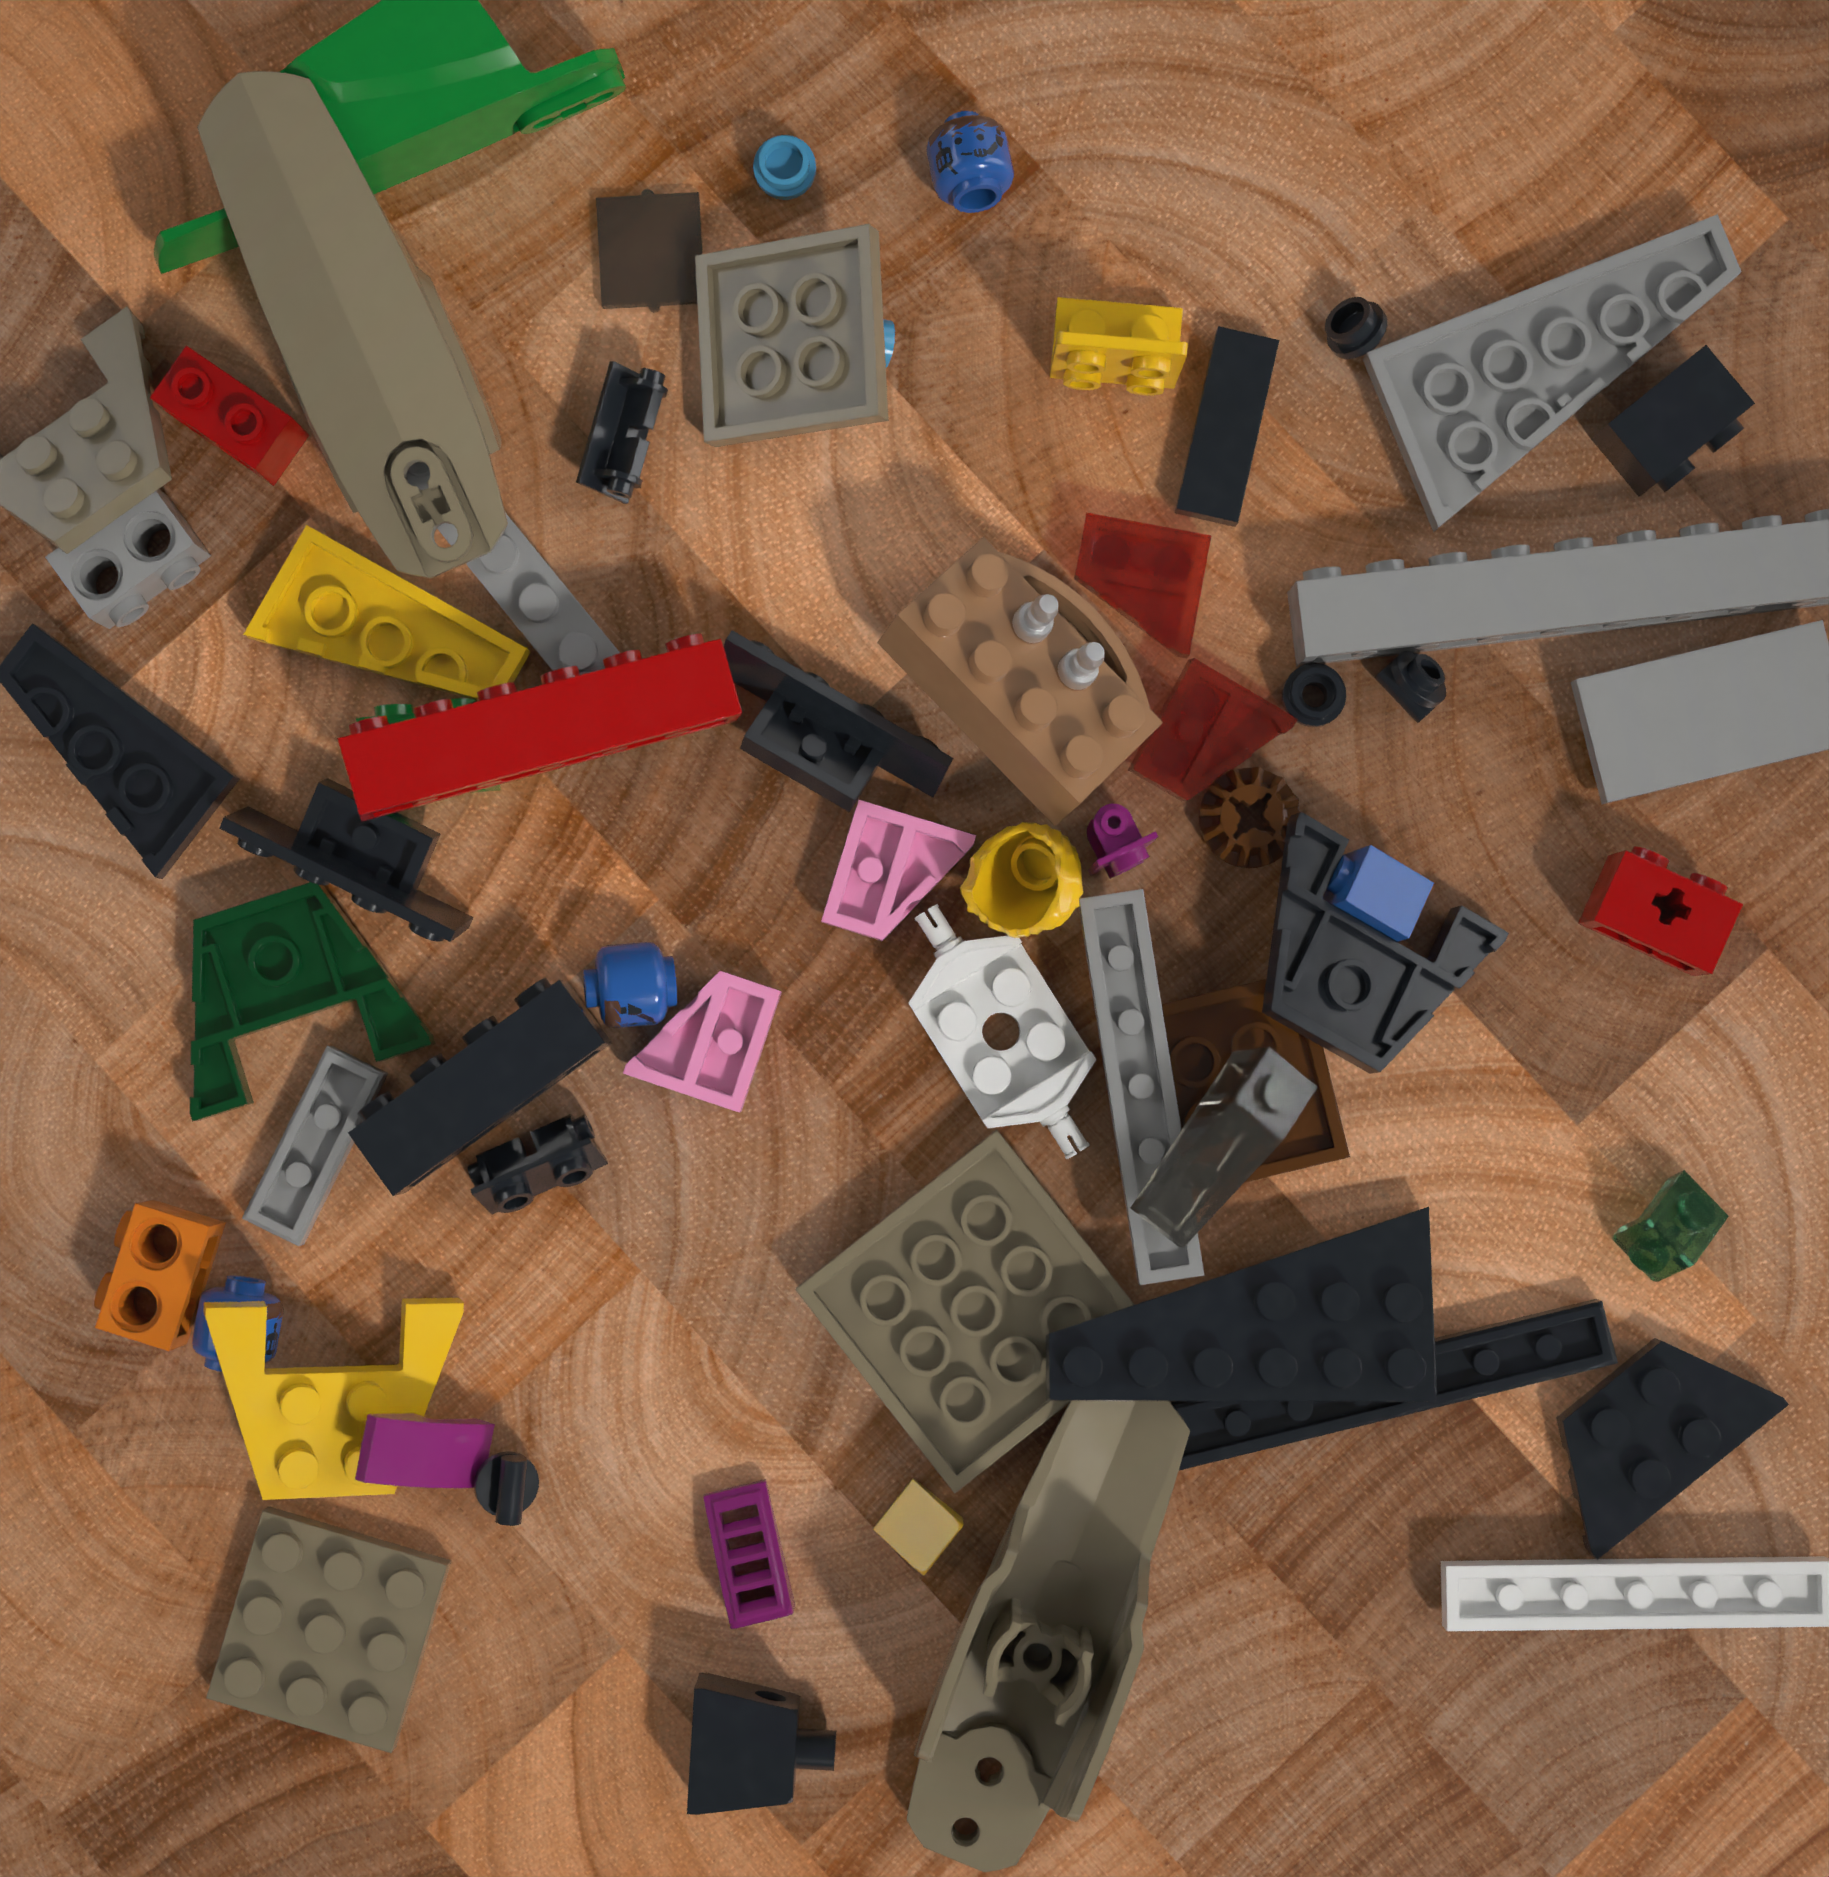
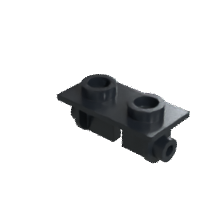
[576,361,668,504]
[467,1114,608,1215]

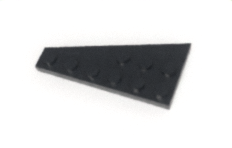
[1046,1207,1437,1402]

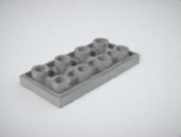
[1571,620,1829,804]

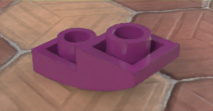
[355,1413,495,1488]

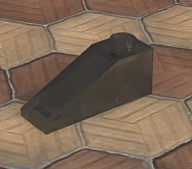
[1130,1047,1317,1247]

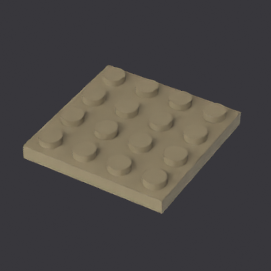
[795,1129,1135,1494]

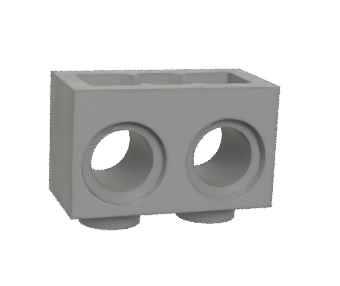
[45,489,211,629]

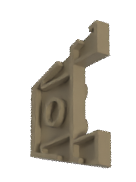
[0,307,172,554]

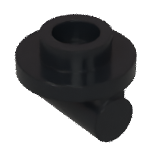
[1374,651,1446,723]
[474,1451,539,1526]

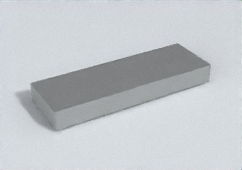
[242,1046,388,1246]

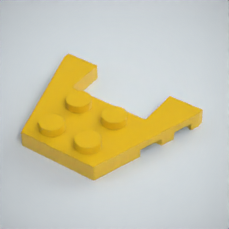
[203,1298,464,1500]

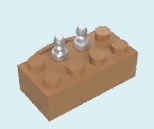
[877,537,1163,826]

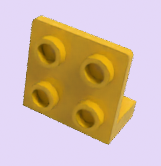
[1050,297,1188,396]

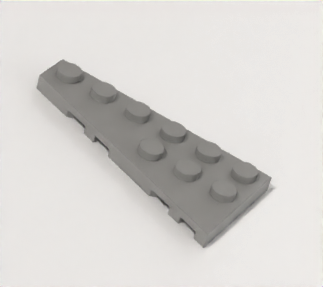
[1363,214,1742,533]

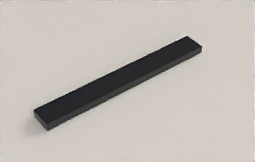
[1171,1299,1618,1471]

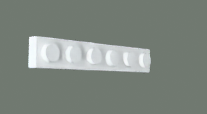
[1441,1556,1829,1631]

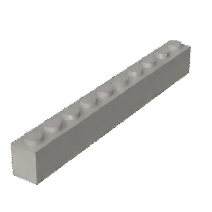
[1287,509,1829,667]

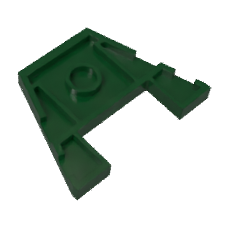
[190,882,436,1122]

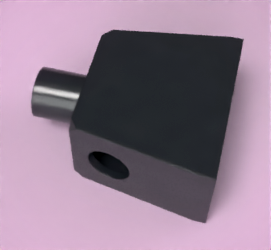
[687,1673,837,1815]

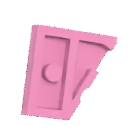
[821,800,976,941]
[623,971,782,1113]

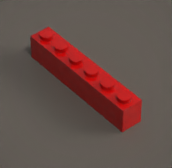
[337,633,742,821]

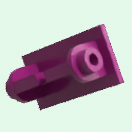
[1086,804,1158,879]

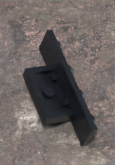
[723,630,954,812]
[219,778,474,942]

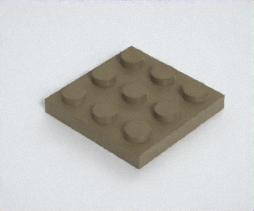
[695,224,889,447]
[206,1507,452,1753]

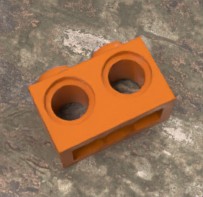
[94,1200,226,1351]

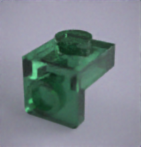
[1612,1170,1729,1282]

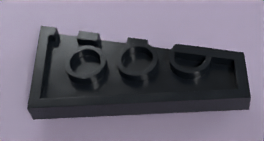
[0,623,240,879]

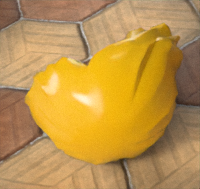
[960,822,1083,938]

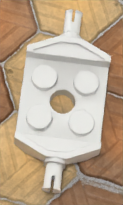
[908,904,1096,1160]

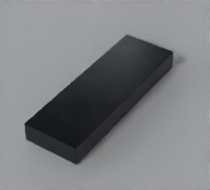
[1175,326,1280,527]

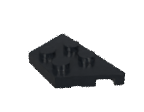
[1556,1338,1789,1560]

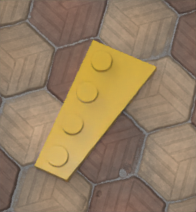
[243,525,531,701]

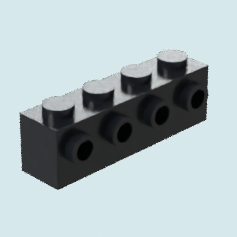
[348,978,612,1196]

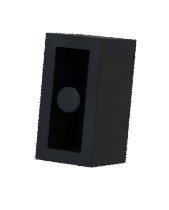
[1591,345,1755,497]

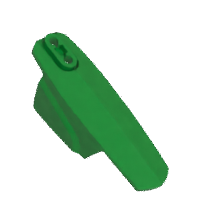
[154,0,626,274]

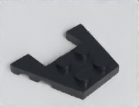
[1262,812,1509,1074]

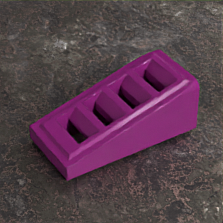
[703,1479,795,1629]

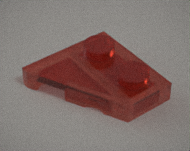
[1074,513,1211,659]
[1128,658,1298,801]

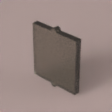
[596,189,703,313]

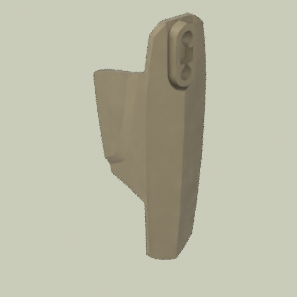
[197,71,508,578]
[906,1401,1190,1872]

